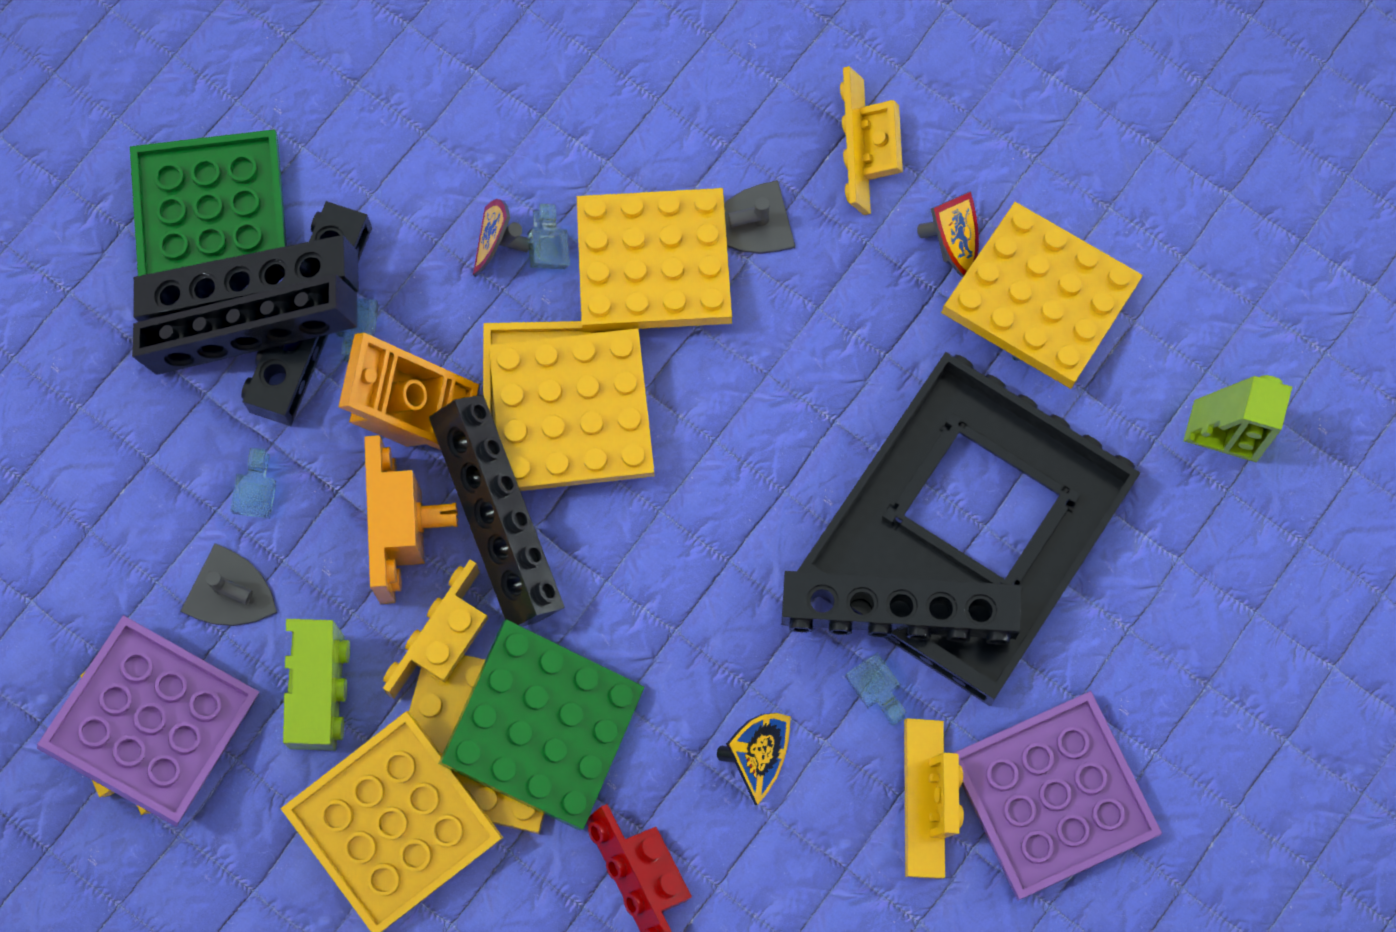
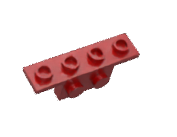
[586,804,692,932]

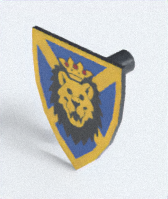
[717,713,791,805]

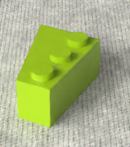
[1183,375,1292,463]
[283,619,350,751]

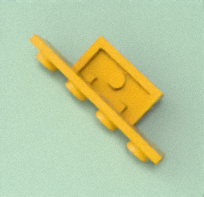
[840,66,903,215]
[383,559,488,699]
[904,718,964,879]

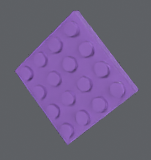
[37,615,259,827]
[954,691,1162,901]

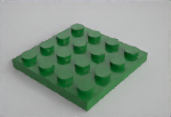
[130,129,287,276]
[438,619,644,831]

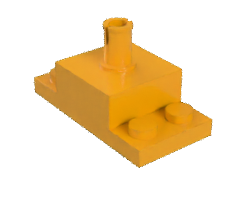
[338,332,479,450]
[364,435,458,604]

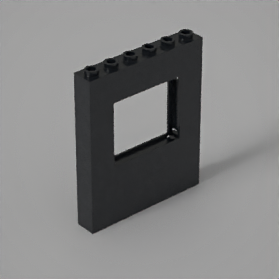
[798,352,1140,706]

